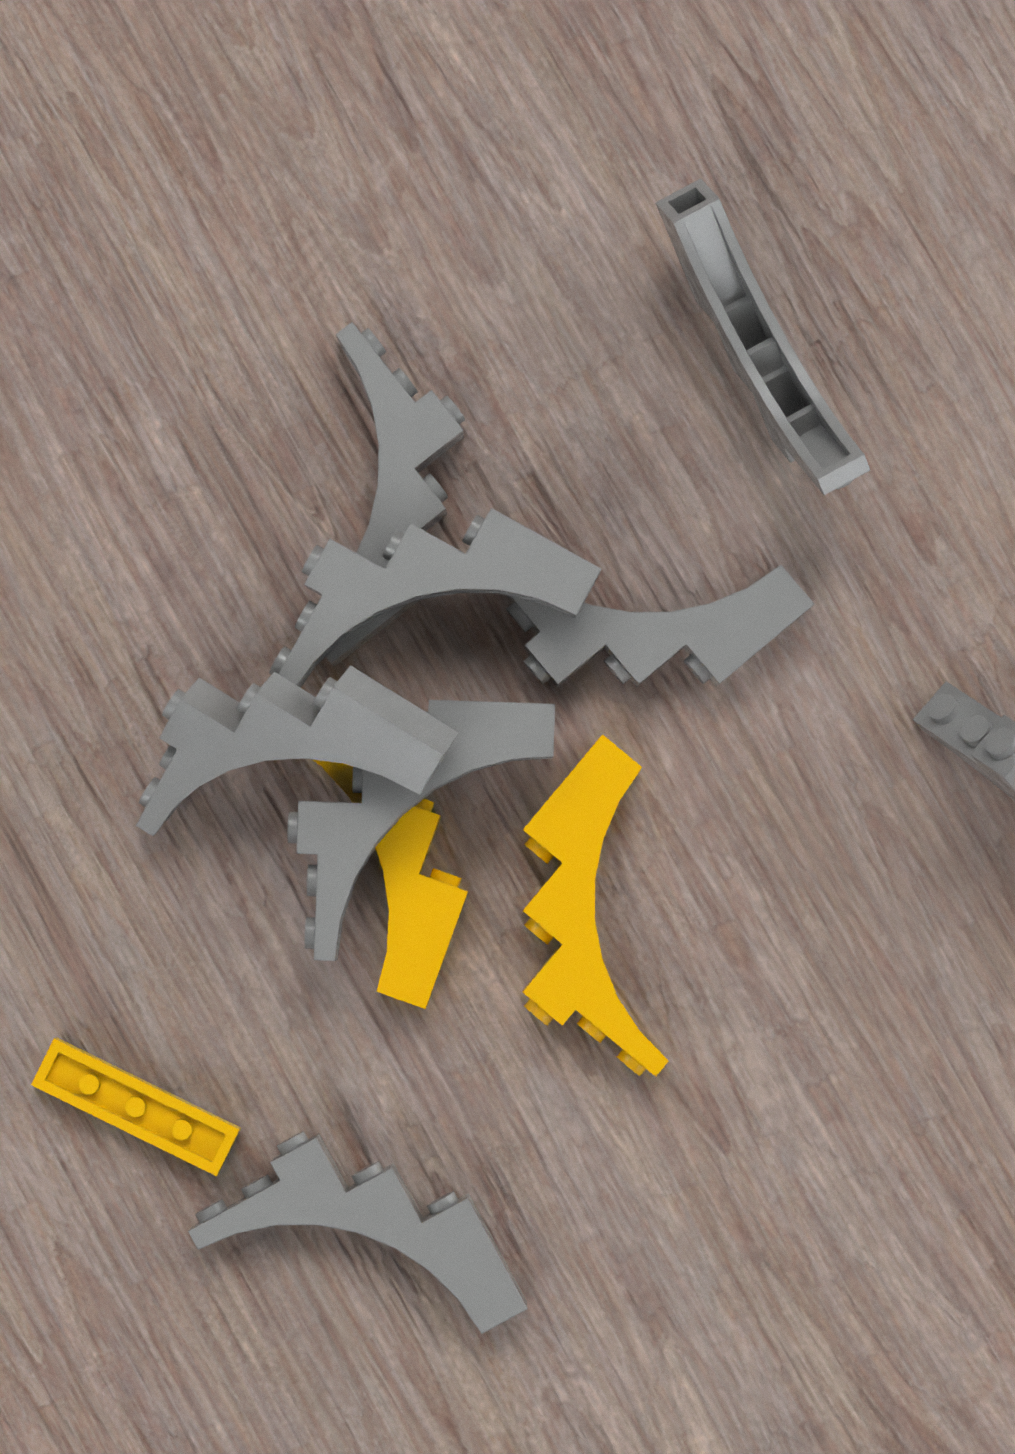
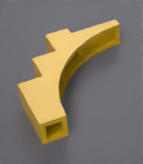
[522,734,669,1077]
[313,760,468,1009]

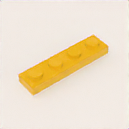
[31,1037,241,1176]

